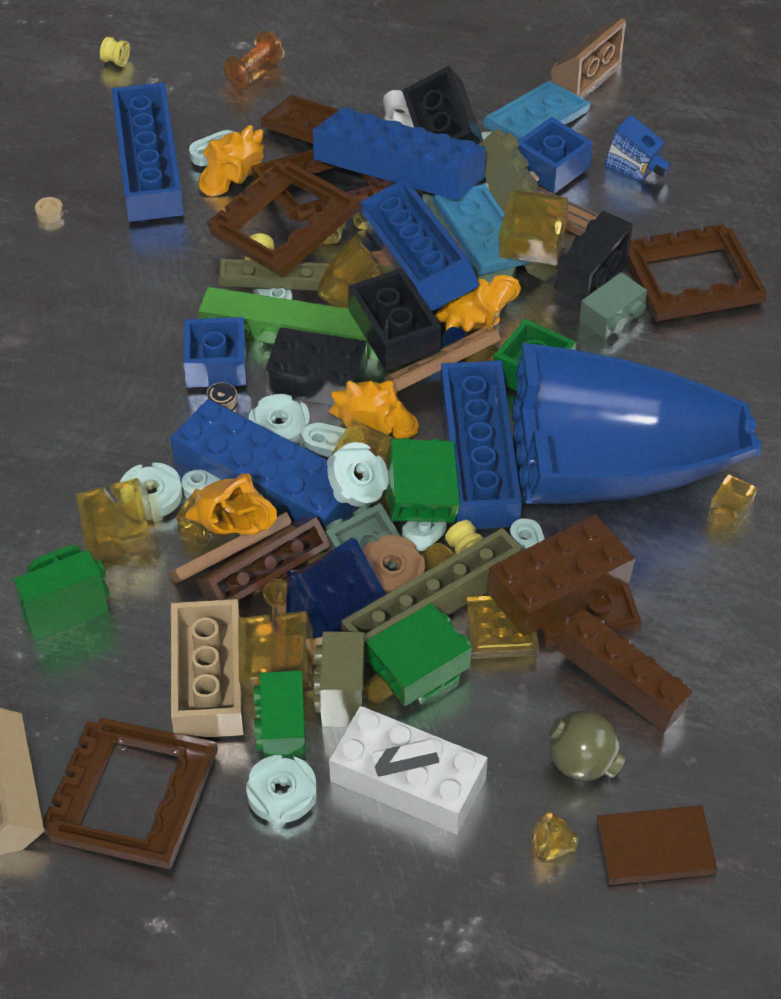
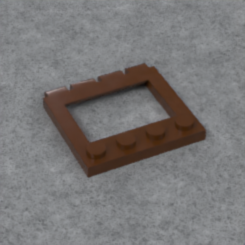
[251,149,392,222]
[207,161,362,278]
[628,224,768,322]
[43,717,218,869]

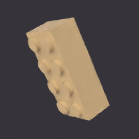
[171,599,244,738]

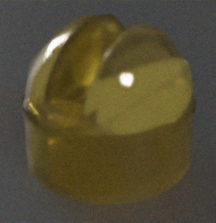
[263,579,292,607]
[364,673,393,703]

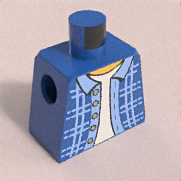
[604,115,672,182]

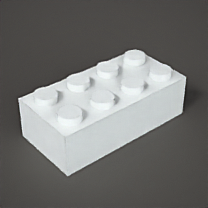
[329,706,488,835]

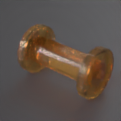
[223,31,285,90]

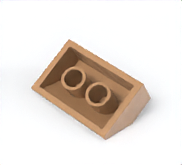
[550,18,626,97]

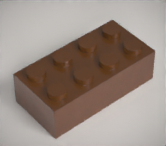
[486,514,635,637]

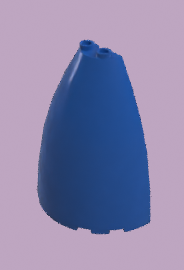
[512,343,761,504]

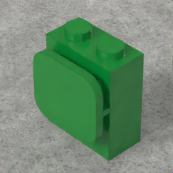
[386,438,460,523]
[13,545,110,641]
[365,603,472,707]

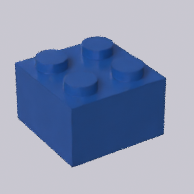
[518,117,593,193]
[183,317,247,388]

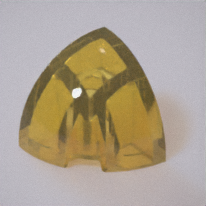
[318,236,385,309]

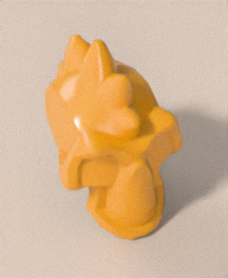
[198,125,265,196]
[434,275,521,332]
[328,380,419,439]
[185,473,277,535]

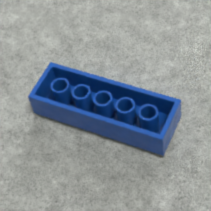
[112,82,184,222]
[313,108,486,200]
[359,178,480,311]
[440,360,522,529]
[170,399,361,532]

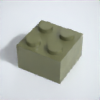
[313,631,365,727]

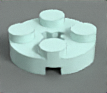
[249,394,310,445]
[327,442,389,507]
[119,463,183,522]
[246,755,317,826]

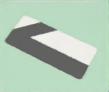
[371,739,439,777]

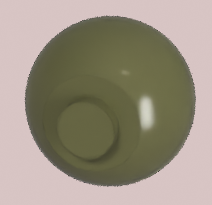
[548,711,626,781]

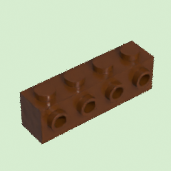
[196,517,331,604]
[558,609,693,733]

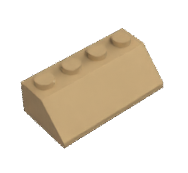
[0,708,44,855]

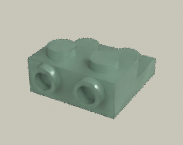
[325,503,400,590]

